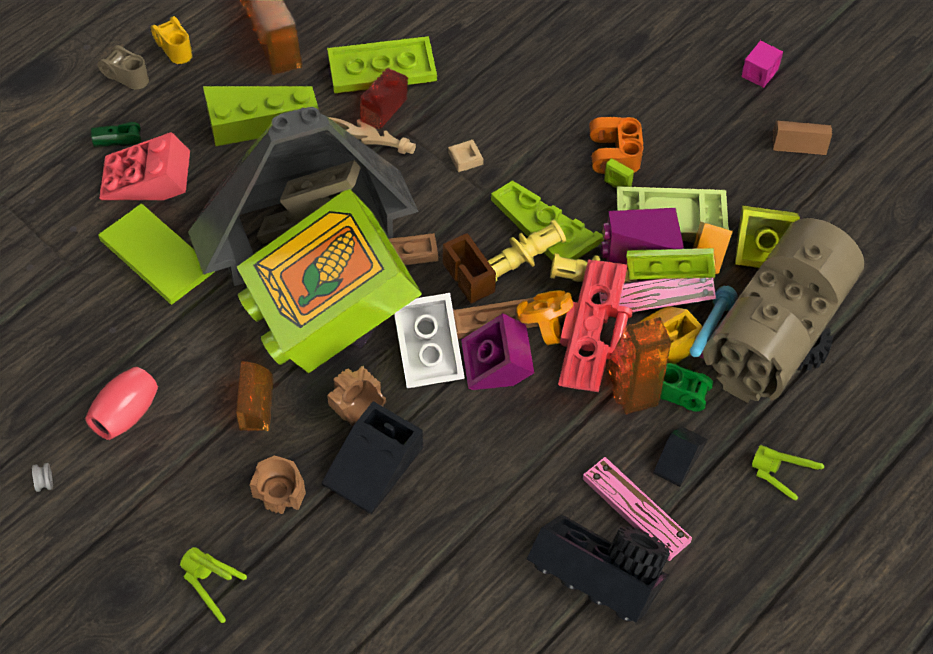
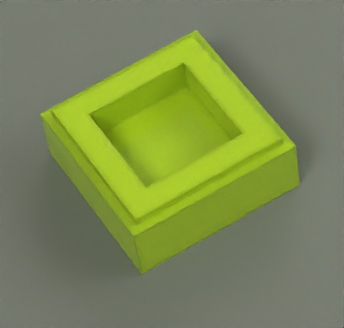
[604,158,634,188]

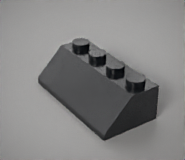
[527,515,669,623]

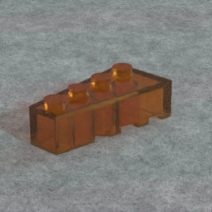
[240,0,302,75]
[606,317,672,414]

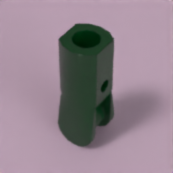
[91,122,141,147]

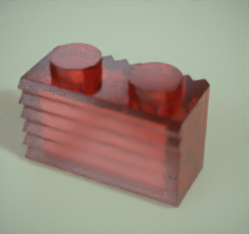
[360,68,409,129]

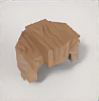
[327,366,386,426]
[250,455,306,514]

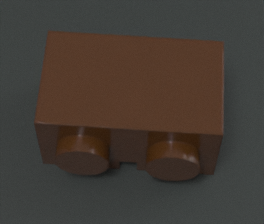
[443,233,496,304]

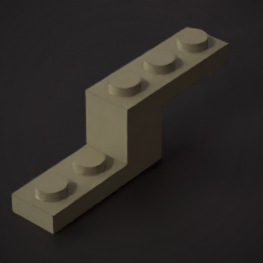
[257,160,361,244]

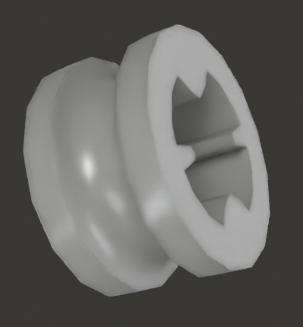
[32,463,53,492]

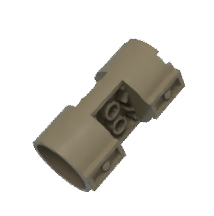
[703,218,864,403]

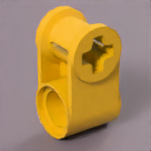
[151,16,192,64]

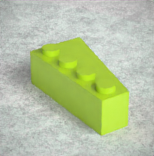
[203,86,318,146]

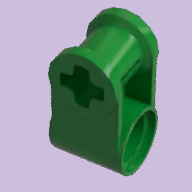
[653,363,713,412]

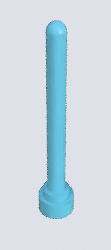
[690,286,738,357]

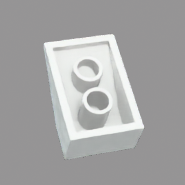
[394,293,465,389]

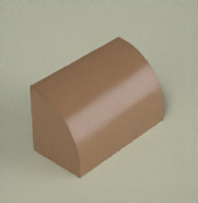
[773,121,832,155]

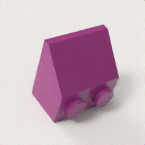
[461,313,534,390]

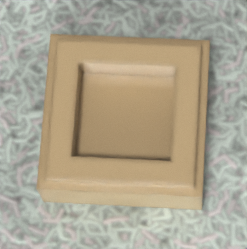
[448,140,483,172]

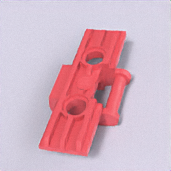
[558,259,633,392]

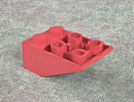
[99,132,190,200]

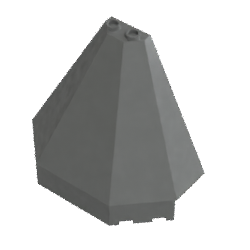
[188,107,419,286]

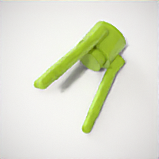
[752,445,824,500]
[180,547,247,623]

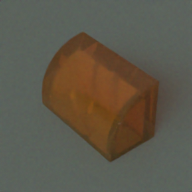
[236,361,274,431]

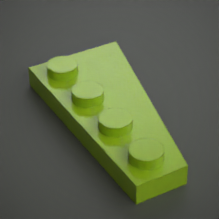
[491,180,604,261]

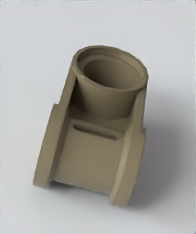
[98,45,149,90]

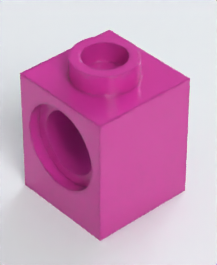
[741,40,783,88]

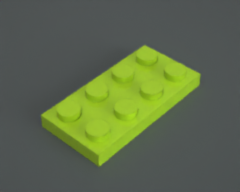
[327,36,437,93]

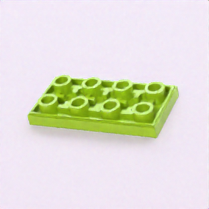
[98,203,215,305]

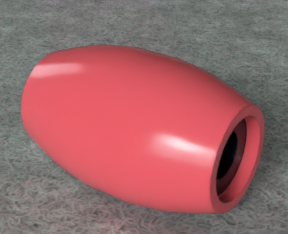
[85,367,158,440]

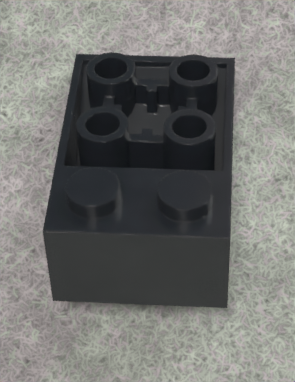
[322,401,423,515]

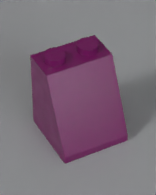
[601,208,684,280]

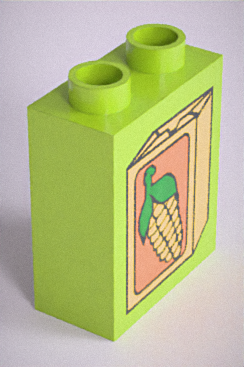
[237,189,422,373]

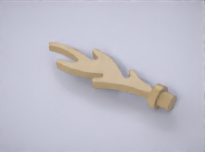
[328,117,416,154]

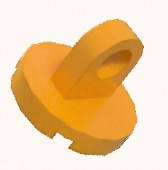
[516,290,573,345]

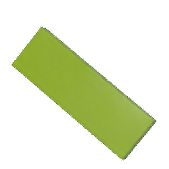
[626,248,716,280]

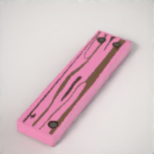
[599,278,716,312]
[583,457,692,561]

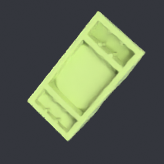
[617,186,729,244]

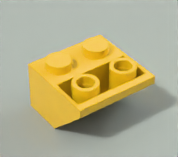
[623,306,703,375]

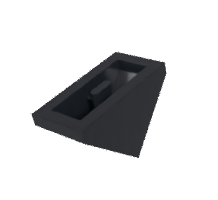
[654,426,708,487]

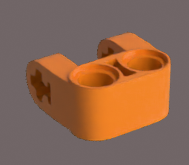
[589,117,643,174]

